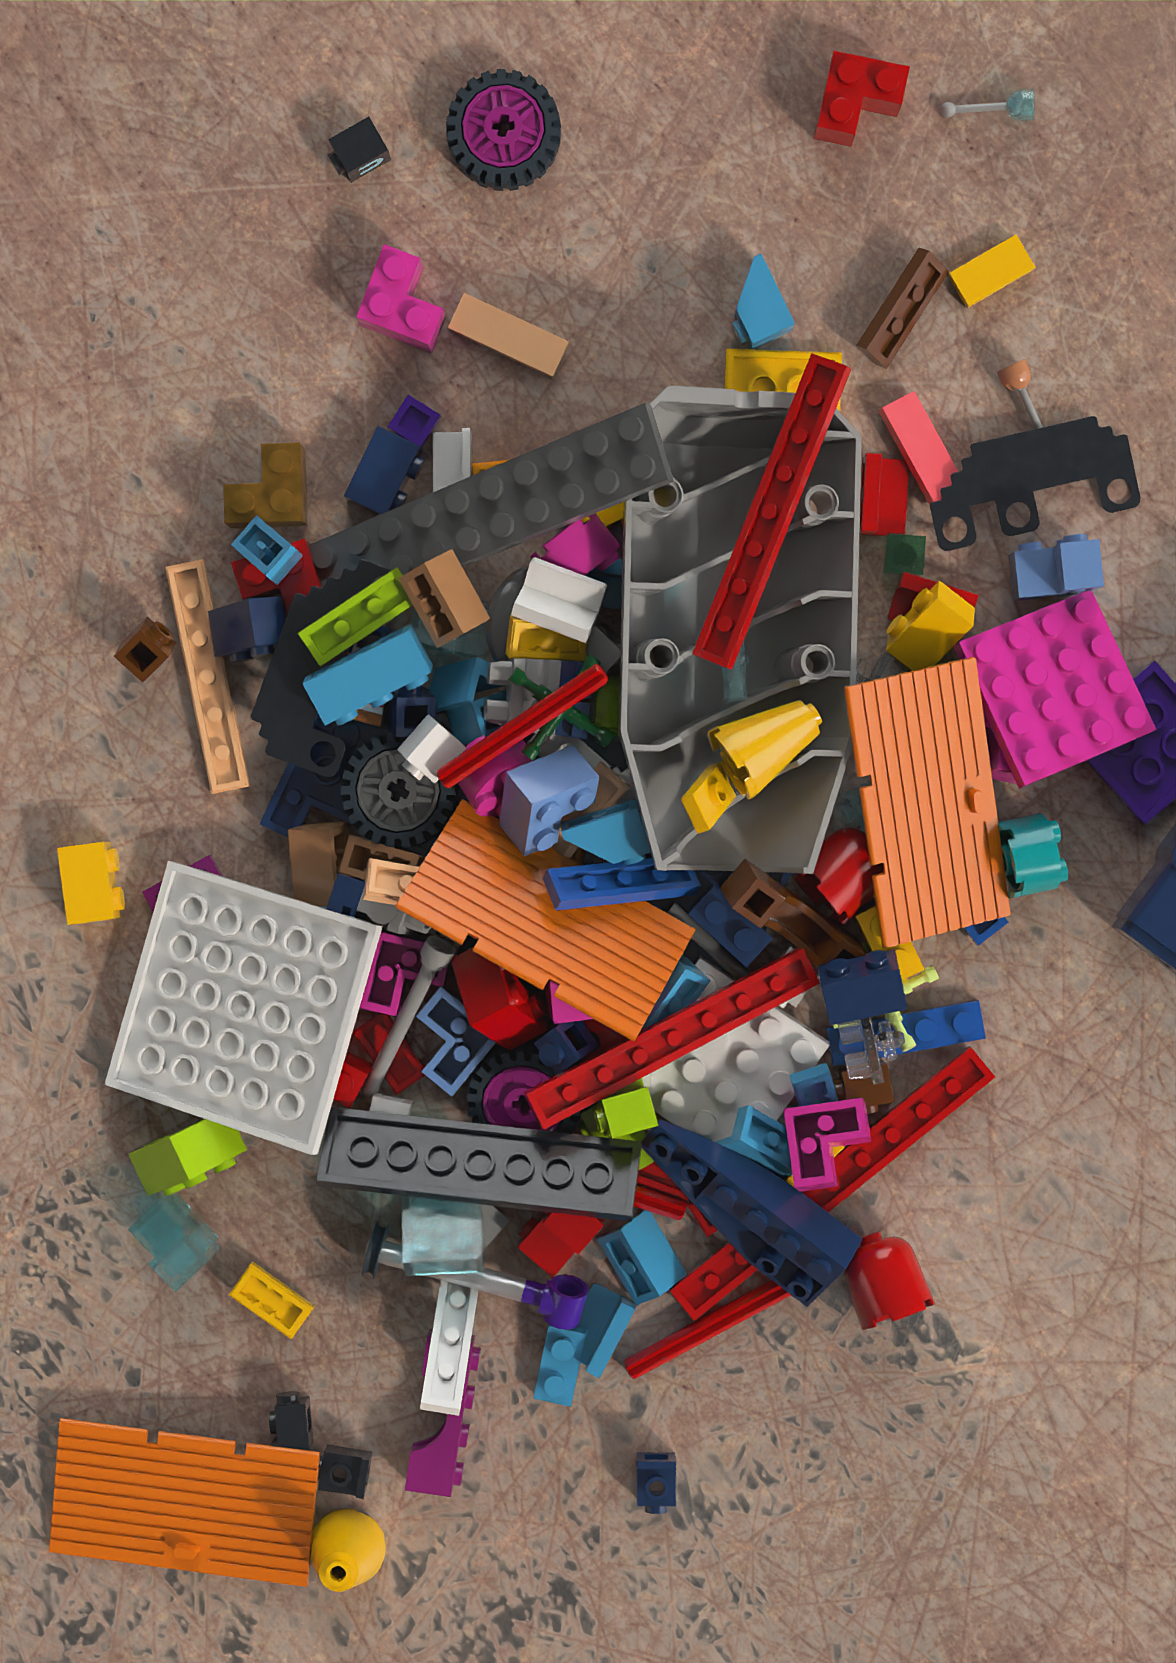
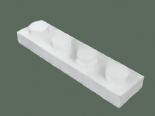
[420,1280,478,1416]

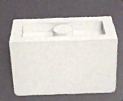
[433,428,472,492]
[511,557,607,643]

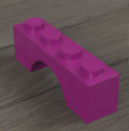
[405,1329,481,1497]

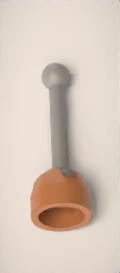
[997,359,1043,429]

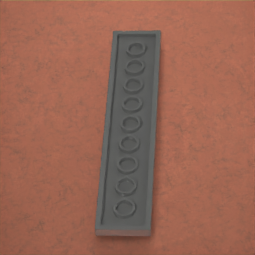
[309,403,674,588]

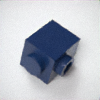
[386,685,436,737]

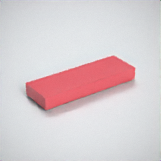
[878,391,958,505]

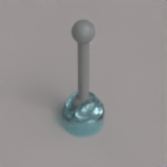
[940,89,1035,121]

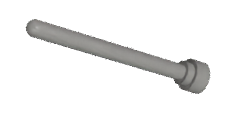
[362,936,456,1097]

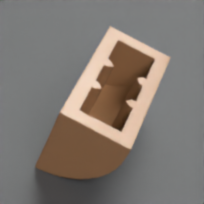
[398,549,491,648]
[288,822,349,907]
[339,835,425,880]

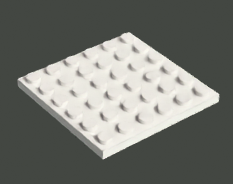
[104,861,383,1155]

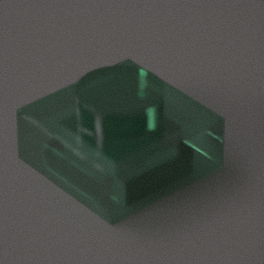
[883,533,926,576]

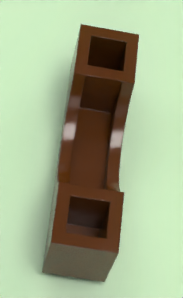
[720,859,868,968]

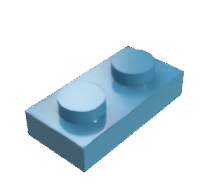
[533,1325,587,1407]

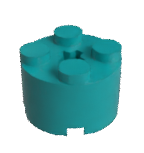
[998,813,1068,899]

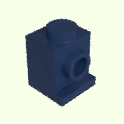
[534,1020,600,1075]
[637,1452,676,1514]

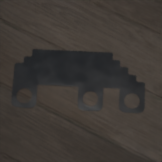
[929,416,1141,551]
[250,559,391,777]

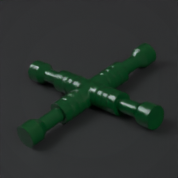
[508,654,614,761]

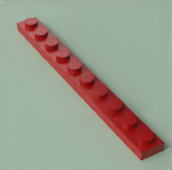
[670,1046,996,1321]

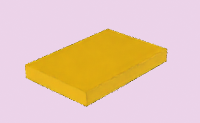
[724,348,842,411]

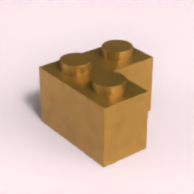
[223,442,308,529]

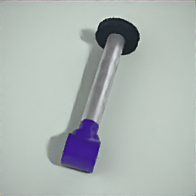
[362,1221,588,1330]

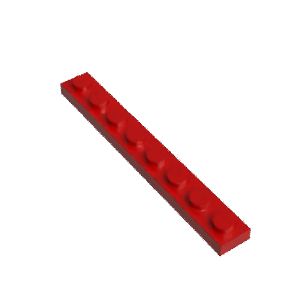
[692,353,852,670]
[523,947,820,1130]

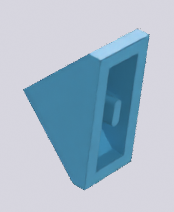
[231,515,303,585]

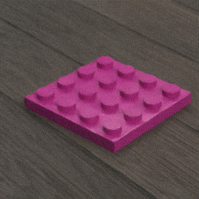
[954,591,1157,789]

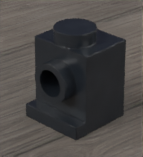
[269,1391,313,1450]
[318,1444,373,1499]

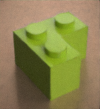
[592,1078,658,1139]
[128,1118,247,1197]

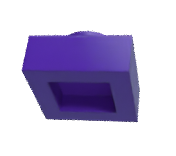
[387,394,441,449]

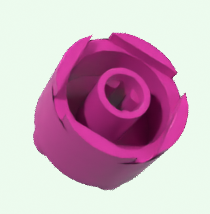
[529,513,620,576]
[458,735,536,818]

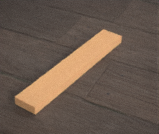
[165,559,251,794]

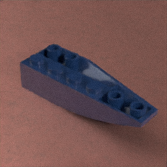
[642,1119,863,1307]

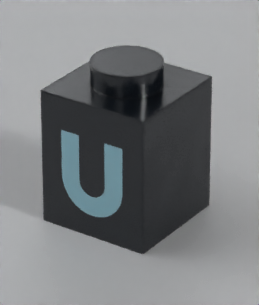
[327,116,391,183]

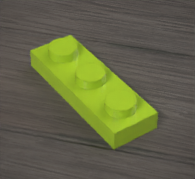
[298,567,413,666]

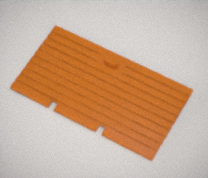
[844,657,1011,948]
[395,799,696,1042]
[49,1418,320,1587]

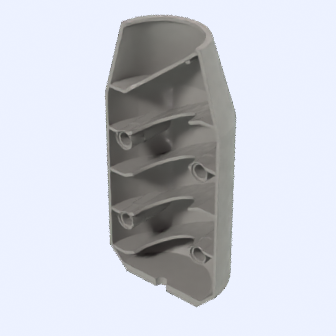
[618,385,862,874]

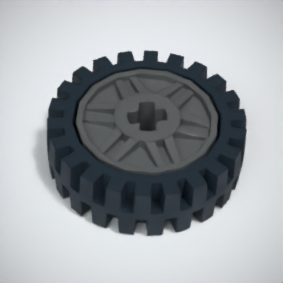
[341,733,457,848]

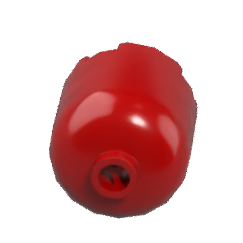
[794,827,884,926]
[844,1231,935,1330]

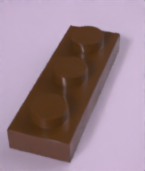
[856,248,949,369]

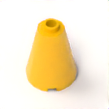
[707,700,822,800]
[310,1508,386,1592]

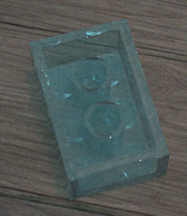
[401,1195,485,1276]

